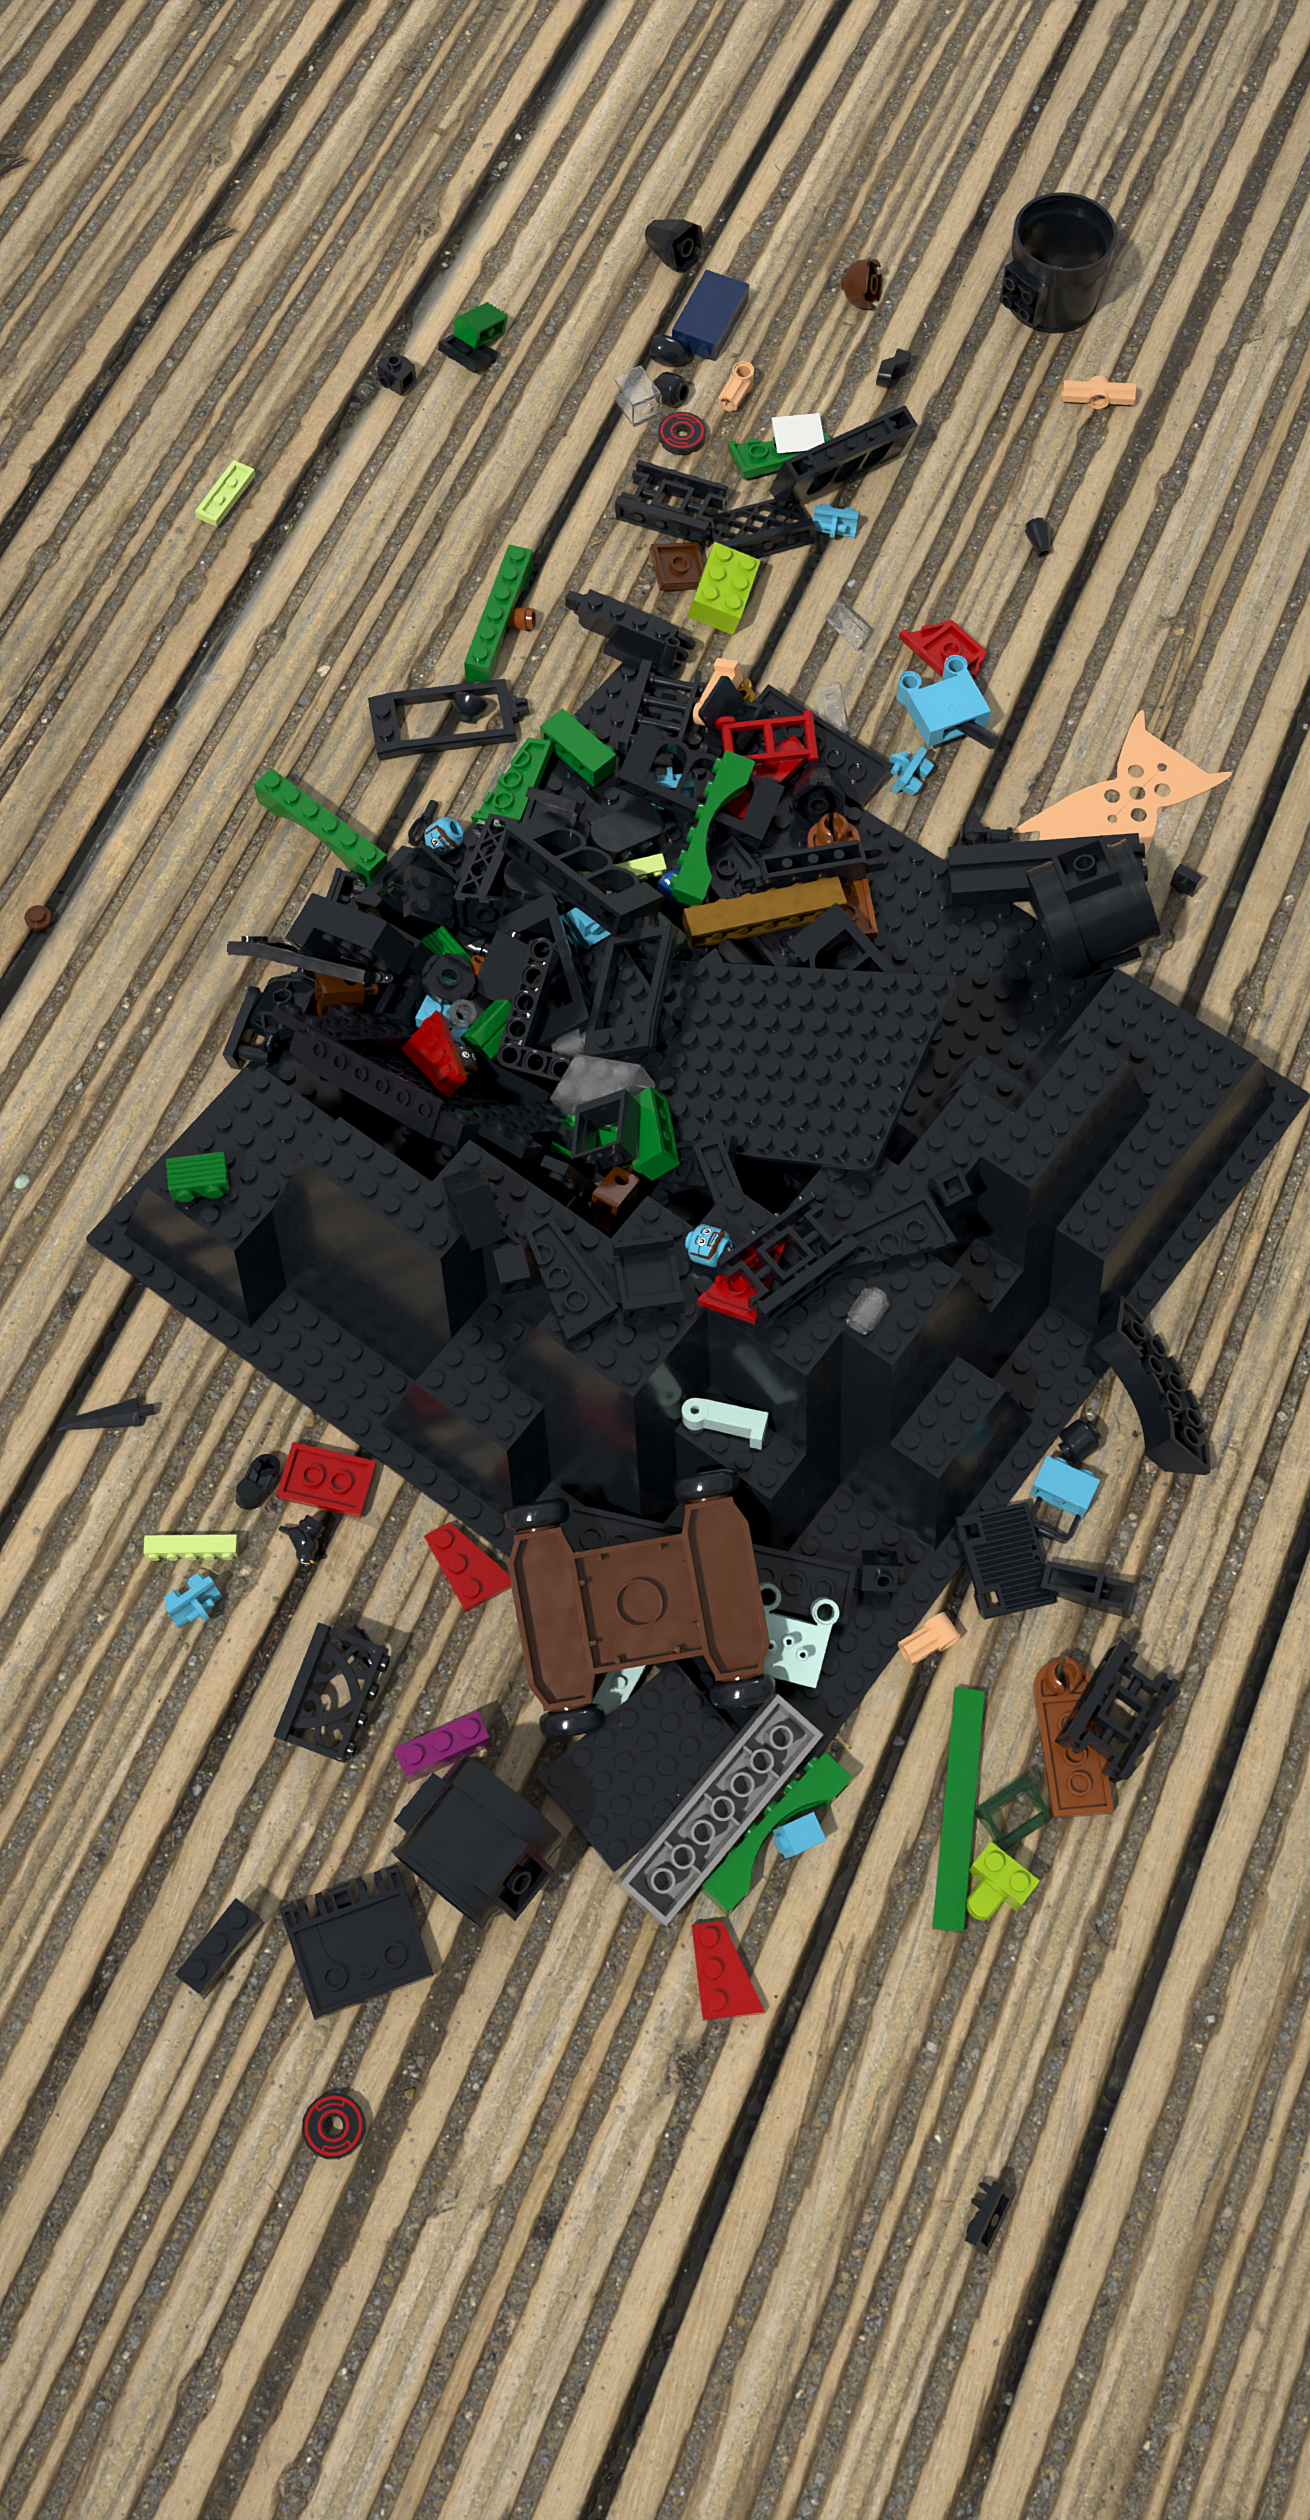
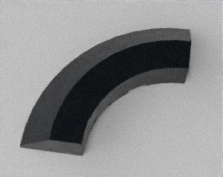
[1092,1295,1211,1475]

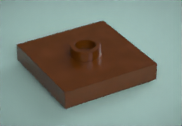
[650,542,704,591]

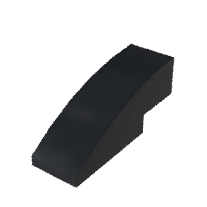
[1040,1561,1137,1618]

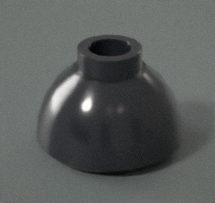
[453,692,488,724]

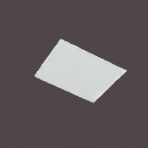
[772,413,825,453]

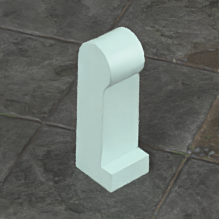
[682,1398,768,1450]

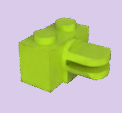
[966,1842,1040,1921]

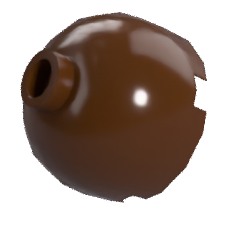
[841,259,883,309]

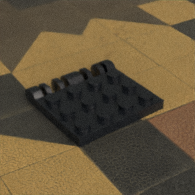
[279,1864,434,2021]

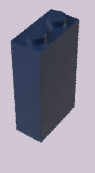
[672,269,749,361]

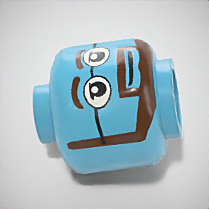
[424,817,463,856]
[685,1224,733,1267]

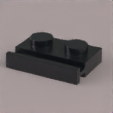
[438,334,497,373]

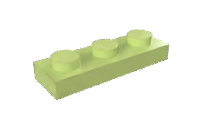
[195,460,256,527]

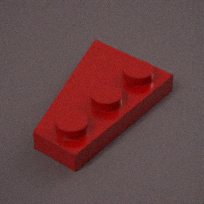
[697,1242,786,1325]
[424,1522,511,1613]
[691,1921,765,2021]

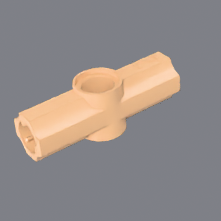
[1061,376,1136,409]

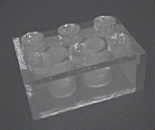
[550,1054,655,1127]

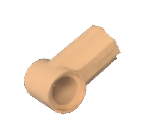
[718,361,754,412]
[898,1612,961,1666]

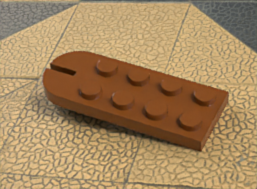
[807,813,878,942]
[1033,1656,1114,1819]

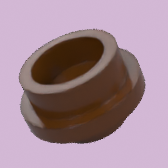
[24,905,52,931]

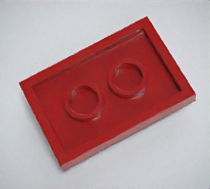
[276,1442,377,1518]

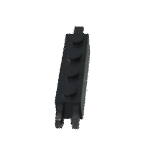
[565,589,696,662]
[739,840,887,892]

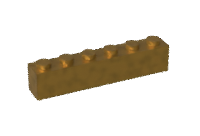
[683,876,847,950]

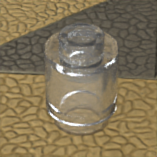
[445,999,476,1030]
[552,1028,586,1062]
[846,1287,889,1334]

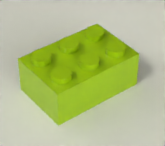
[687,542,761,635]

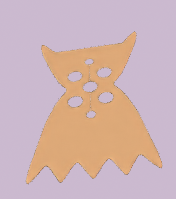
[1014,710,1232,860]

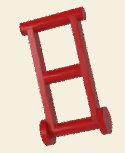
[715,710,819,764]

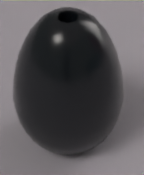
[648,335,688,366]

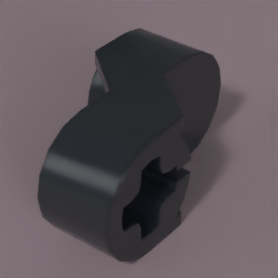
[876,348,911,388]
[235,1454,280,1510]

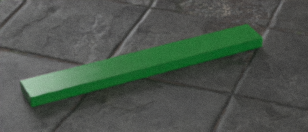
[932,1687,985,1933]

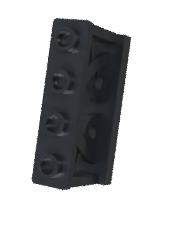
[273,1622,391,1763]

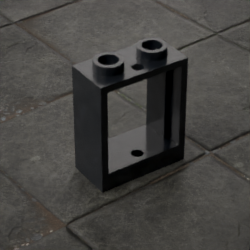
[571,1089,641,1175]

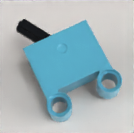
[896,655,999,749]

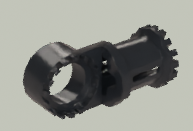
[960,821,1013,845]
[456,927,491,958]

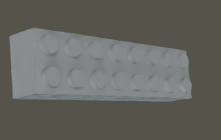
[614,1694,823,1926]

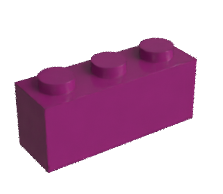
[394,1710,491,1784]

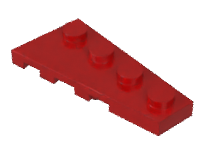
[722,735,808,821]
[401,1010,468,1098]

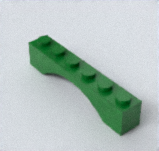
[464,544,533,682]
[668,750,755,906]
[254,768,388,885]
[701,1752,853,1917]

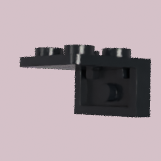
[698,676,768,751]

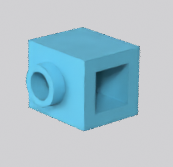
[773,1812,826,1859]

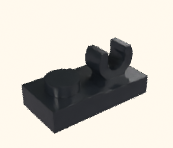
[965,2181,1015,2255]

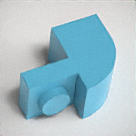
[567,908,612,949]

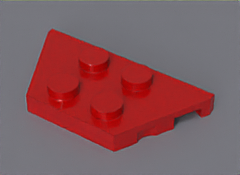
[899,620,987,682]

